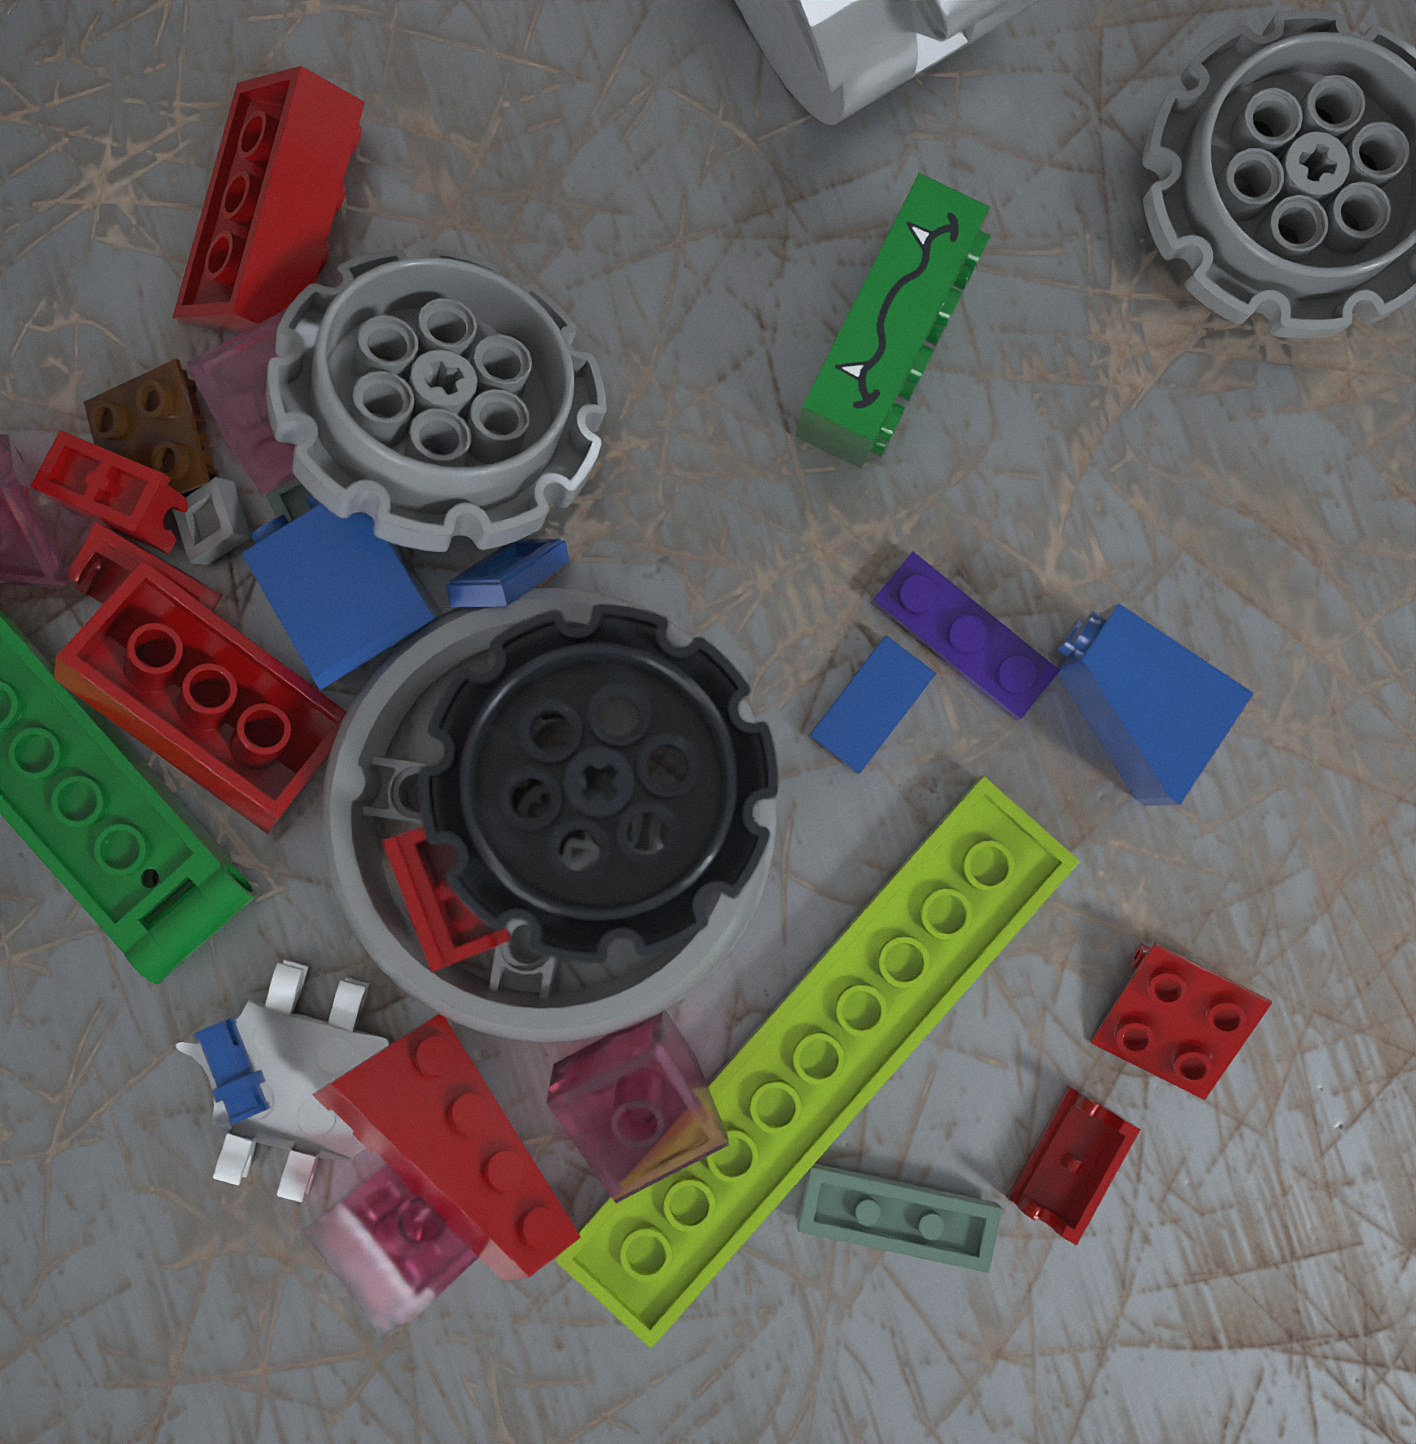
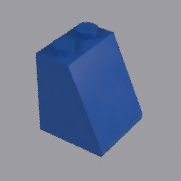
[242,495,443,690]
[1057,603,1254,806]

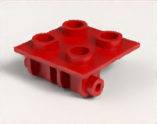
[1091,942,1272,1100]

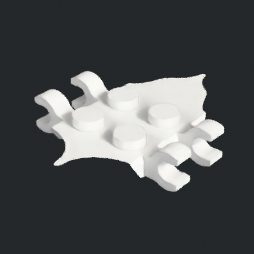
[176,959,388,1202]

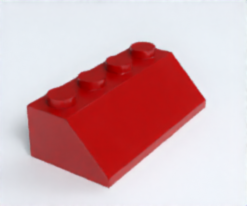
[172,66,365,344]
[54,560,347,835]

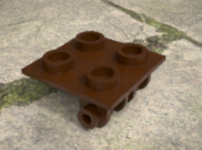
[84,359,220,494]

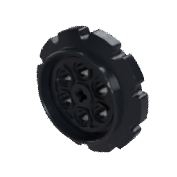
[418,604,778,963]

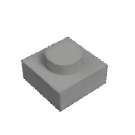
[173,477,251,566]

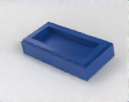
[446,539,570,607]
[808,635,937,774]

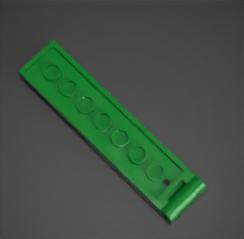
[0,608,257,984]

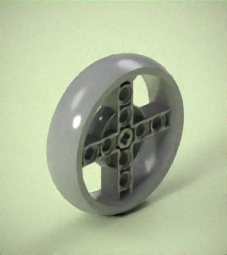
[321,587,777,1042]

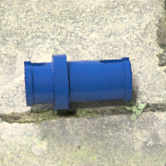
[194,1017,271,1126]

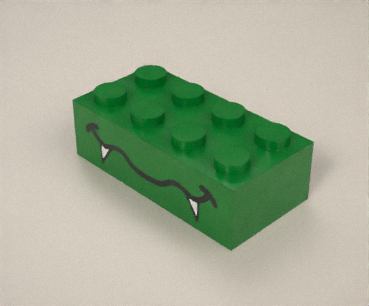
[795,173,992,469]

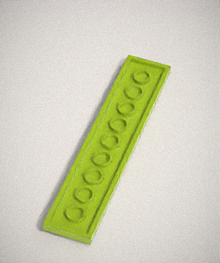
[554,776,1080,1349]

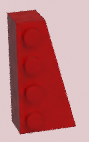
[312,1014,581,1281]

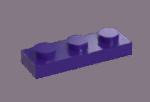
[871,551,1060,721]

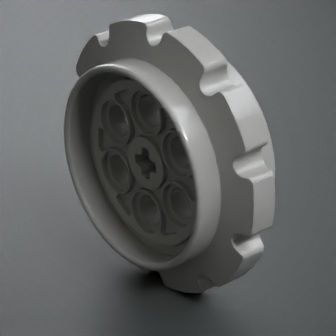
[1142,10,1416,339]
[266,249,607,552]

